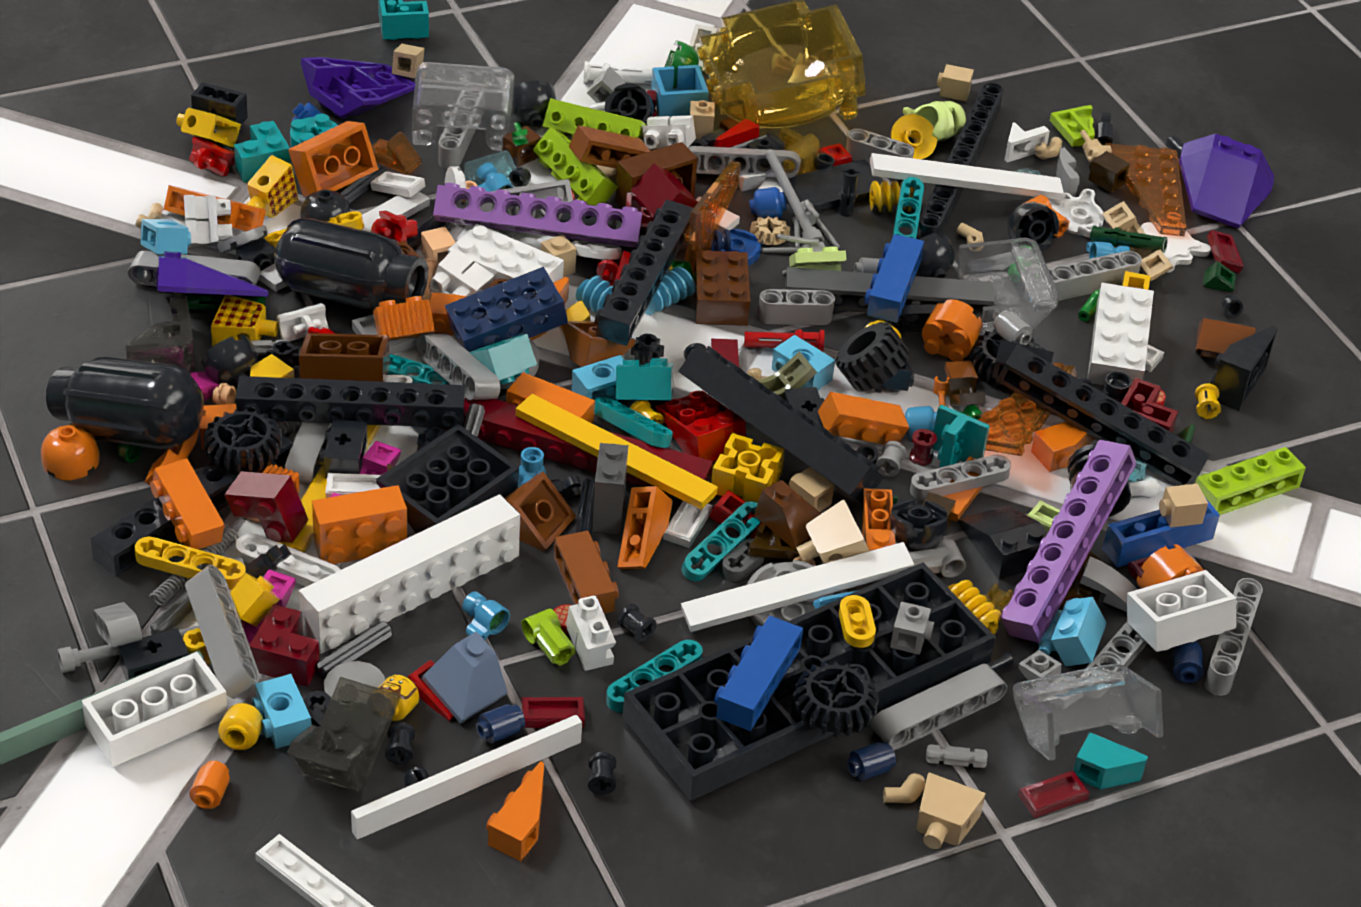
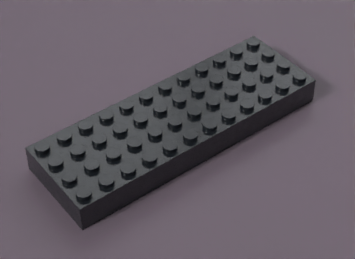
[623,562,995,801]

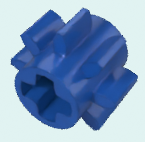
[292,102,322,121]

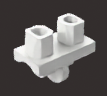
[277,303,329,342]

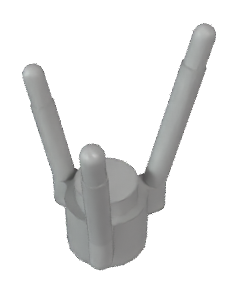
[792,200,840,249]
[761,234,825,275]

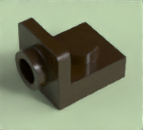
[948,377,986,406]

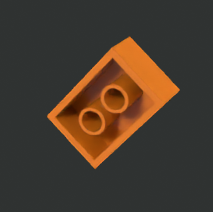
[288,121,379,197]
[312,485,407,564]

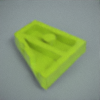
[1050,105,1095,147]

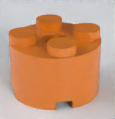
[922,299,983,362]
[1137,544,1204,589]

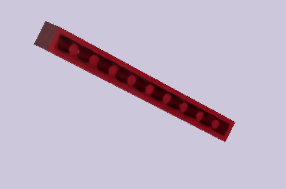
[442,397,713,495]

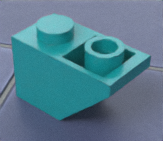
[1073,732,1148,789]

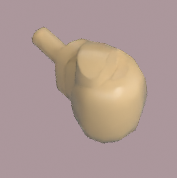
[1080,130,1112,162]

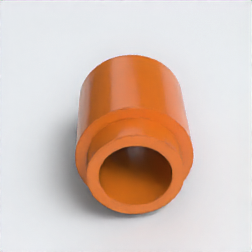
[189,761,230,809]

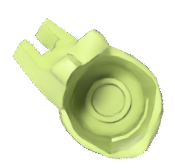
[903,101,966,142]

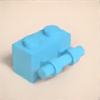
[1038,597,1107,667]

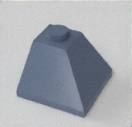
[422,631,508,724]

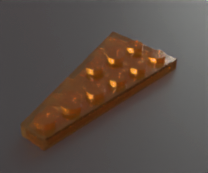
[1105,143,1186,237]
[685,161,740,273]
[978,362,1077,456]

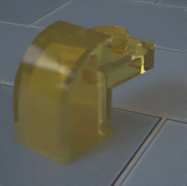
[779,127,819,175]

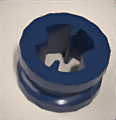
[713,229,731,252]

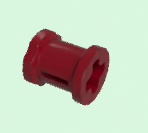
[909,429,937,466]

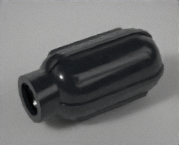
[273,218,428,311]
[46,357,206,449]

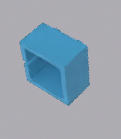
[651,65,709,118]

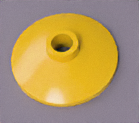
[891,114,937,160]

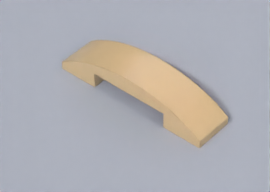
[1102,201,1173,281]

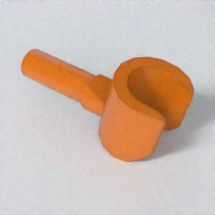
[933,376,950,406]

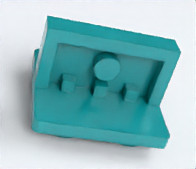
[932,405,990,468]

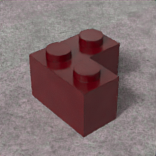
[1121,378,1178,433]
[224,472,309,543]
[249,604,320,687]

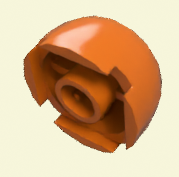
[41,425,100,480]

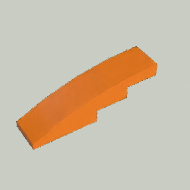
[163,185,266,231]

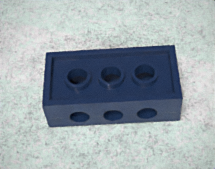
[445,266,568,352]

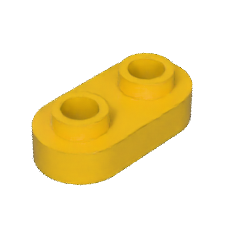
[839,595,876,648]

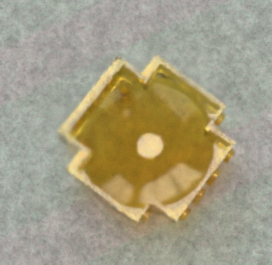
[697,0,866,128]

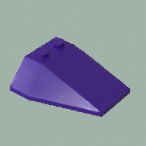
[300,57,418,118]
[1179,134,1275,229]
[156,251,268,297]

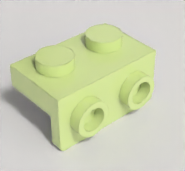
[789,247,846,271]

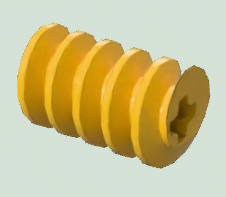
[869,181,923,212]
[948,580,1002,635]

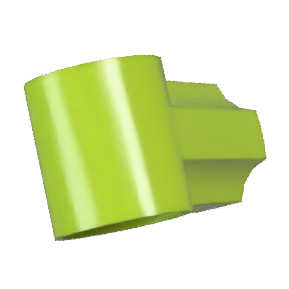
[521,608,575,666]

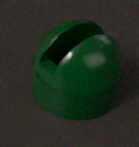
[117,443,143,463]

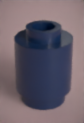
[1172,641,1204,683]
[476,704,525,744]
[847,742,896,781]

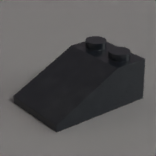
[1210,326,1278,411]
[957,505,1048,580]

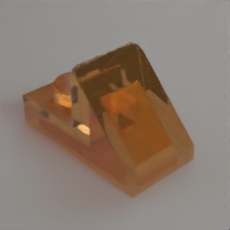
[372,132,422,175]

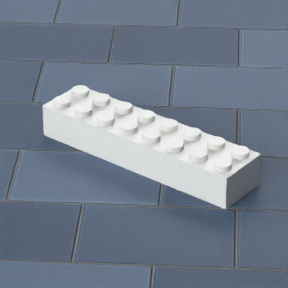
[299,494,520,654]

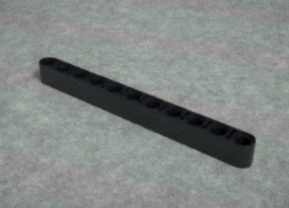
[917,82,1004,240]

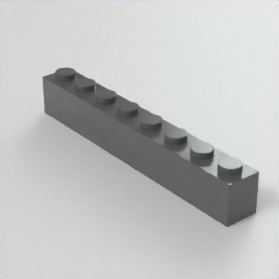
[785,267,995,322]

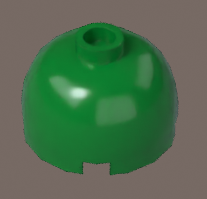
[664,40,702,89]

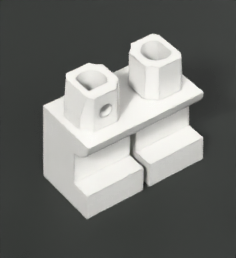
[642,115,696,149]
[184,195,233,248]
[430,248,495,296]
[566,596,616,671]

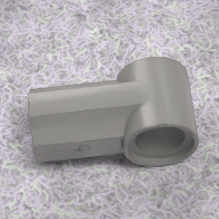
[909,539,966,578]

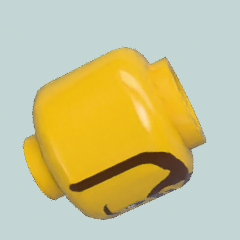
[373,675,419,721]

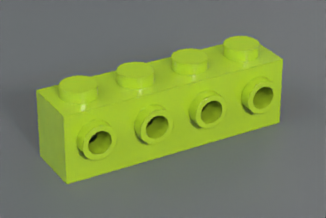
[543,98,647,141]
[533,127,618,206]
[1195,447,1306,515]

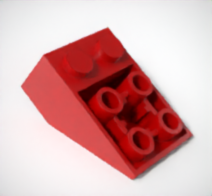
[656,390,746,462]

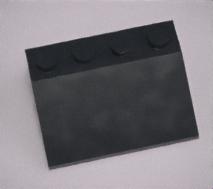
[376,424,519,534]

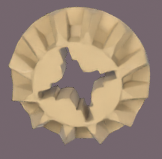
[750,216,790,245]

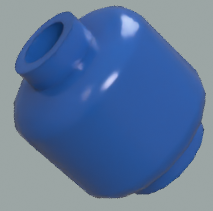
[749,187,787,219]

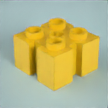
[711,433,785,503]

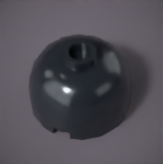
[508,81,557,127]
[604,83,654,125]
[300,189,351,222]
[1007,202,1059,253]
[915,233,955,278]
[201,335,258,387]
[890,499,948,552]

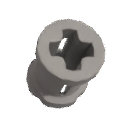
[876,441,907,477]

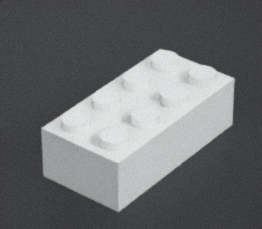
[448,224,564,283]
[1087,283,1154,385]
[82,652,228,767]

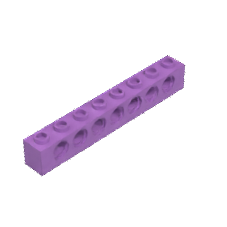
[433,183,642,248]
[1001,440,1137,643]

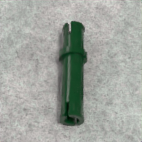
[1090,226,1168,253]
[184,293,266,313]

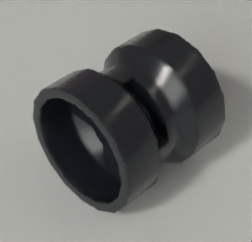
[1102,371,1132,403]

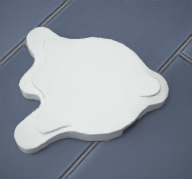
[1049,189,1104,238]
[1141,222,1211,273]

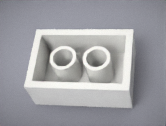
[1127,570,1236,652]

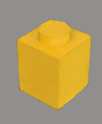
[230,573,280,627]

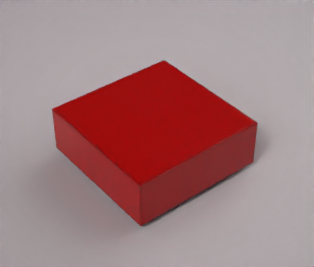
[819,143,852,166]

